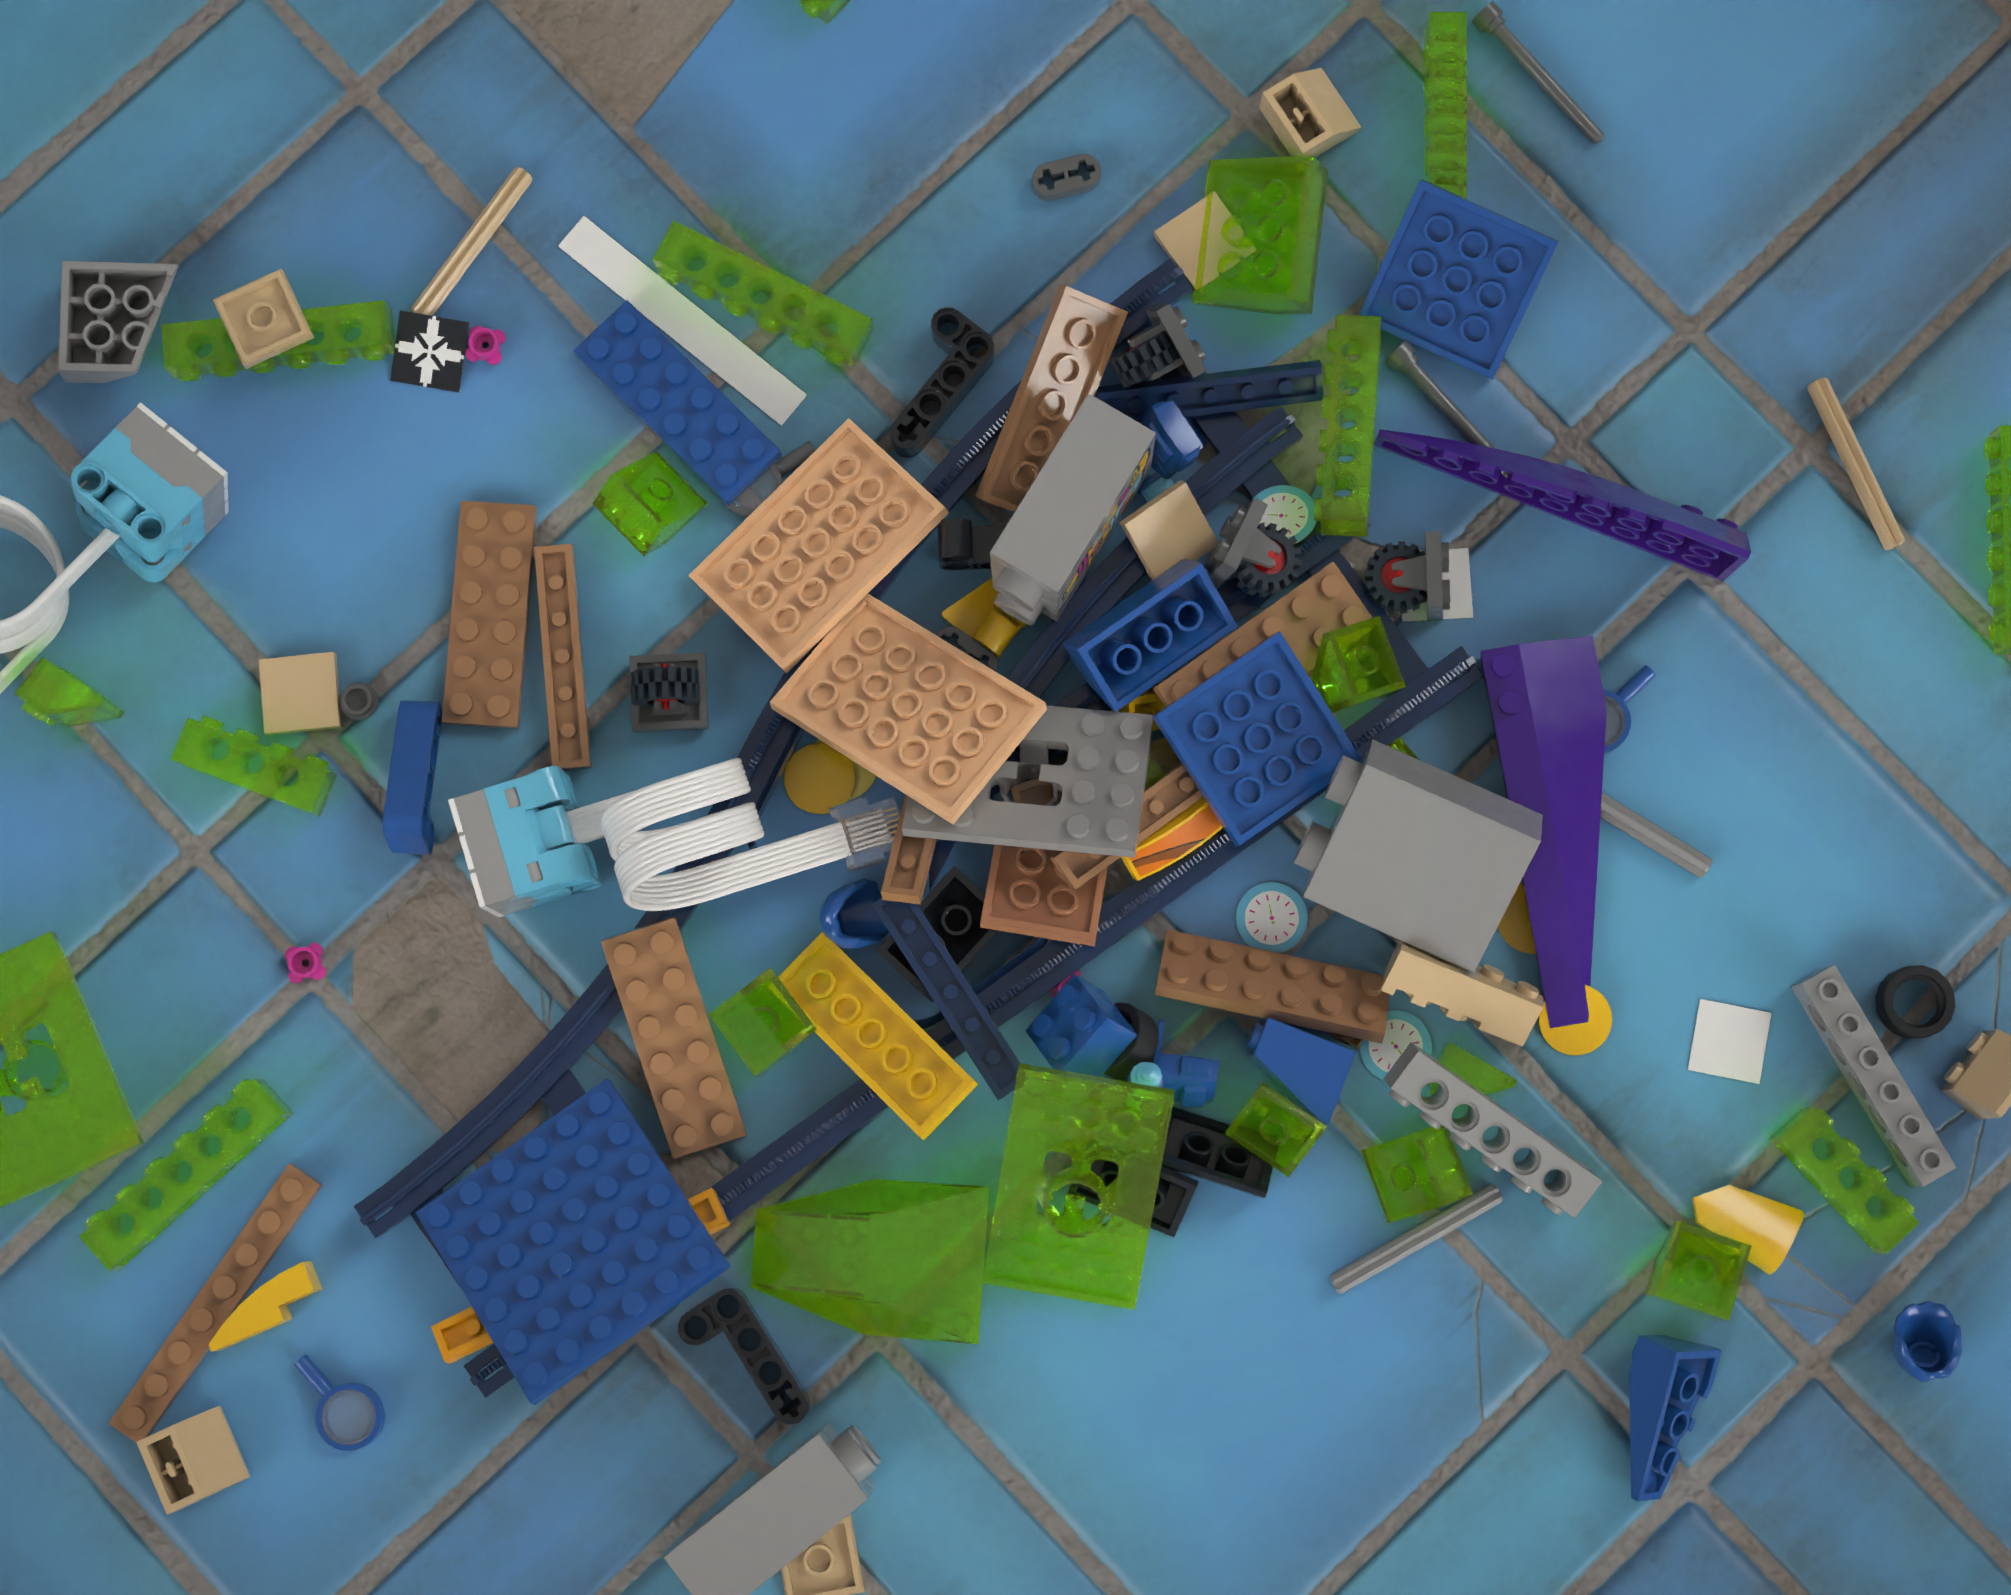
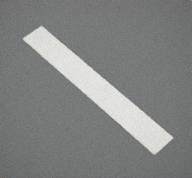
[558,216,807,426]

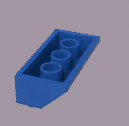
[1062,558,1238,712]

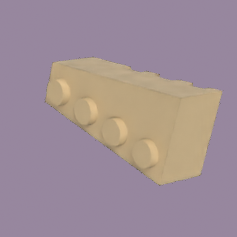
[1381,940,1543,1047]

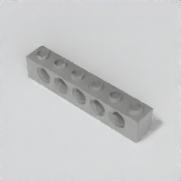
[1791,965,1957,1187]
[1383,1042,1603,1218]

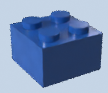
[1025,974,1137,1092]

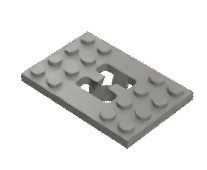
[902,706,1154,858]

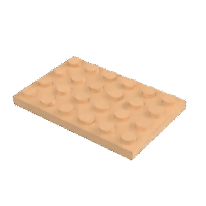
[688,418,949,674]
[770,594,1047,825]

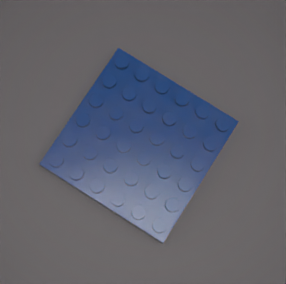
[415,1078,731,1405]

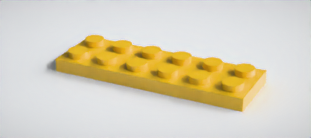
[769,931,978,1141]

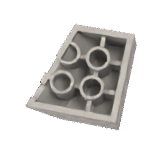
[58,261,178,383]

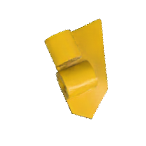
[941,578,1028,658]
[1692,1185,1804,1275]

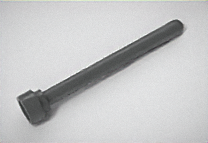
[1472,1,1604,144]
[1385,341,1509,478]

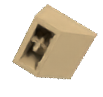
[1259,68,1362,168]
[136,1405,251,1515]

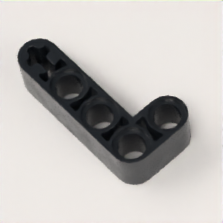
[890,307,994,458]
[938,518,1007,570]
[678,1288,810,1424]

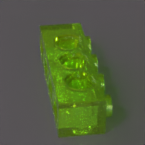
[170,715,337,817]
[1769,1107,1920,1254]

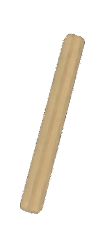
[411,166,532,316]
[1808,377,1905,550]

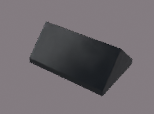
[876,866,998,1003]
[1151,1105,1279,1198]
[1067,1137,1199,1237]

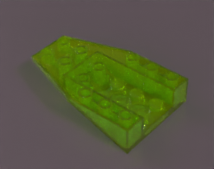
[750,1179,990,1344]

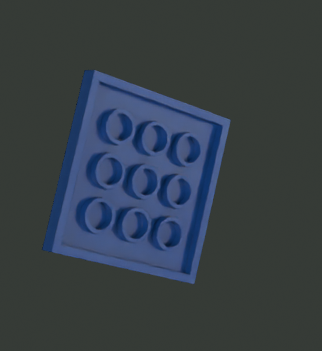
[1357,179,1559,380]
[1152,631,1362,846]

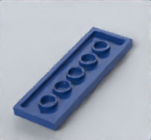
[573,300,782,506]

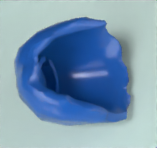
[819,878,889,949]
[1893,1301,1962,1382]

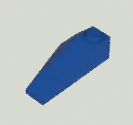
[1629,1335,1722,1501]

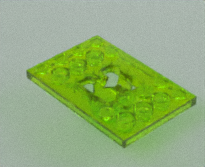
[0,931,144,1209]
[982,1063,1175,1310]

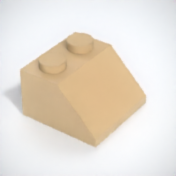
[1941,1029,2011,1119]

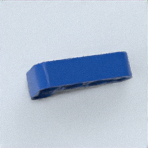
[383,700,442,855]

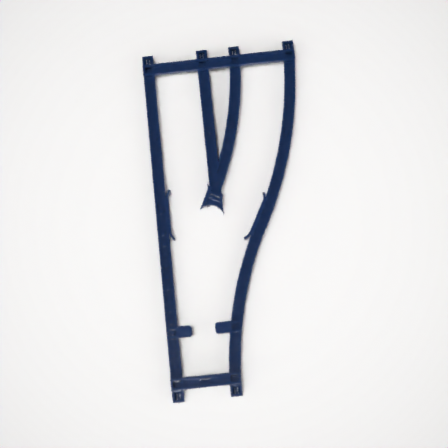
[353,259,1484,1398]

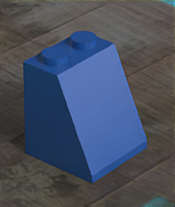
[1246,1018,1356,1127]

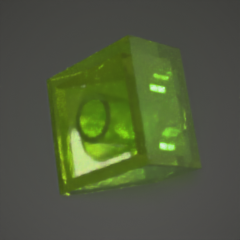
[592,451,707,556]
[1311,616,1406,714]
[14,657,125,727]
[708,968,817,1078]
[1225,1082,1327,1177]
[1361,1125,1473,1223]
[1644,1220,1752,1321]

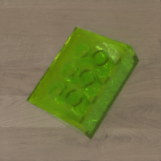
[1192,156,1328,314]

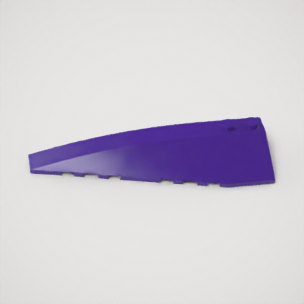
[1373,429,1751,582]
[1480,636,1607,1028]

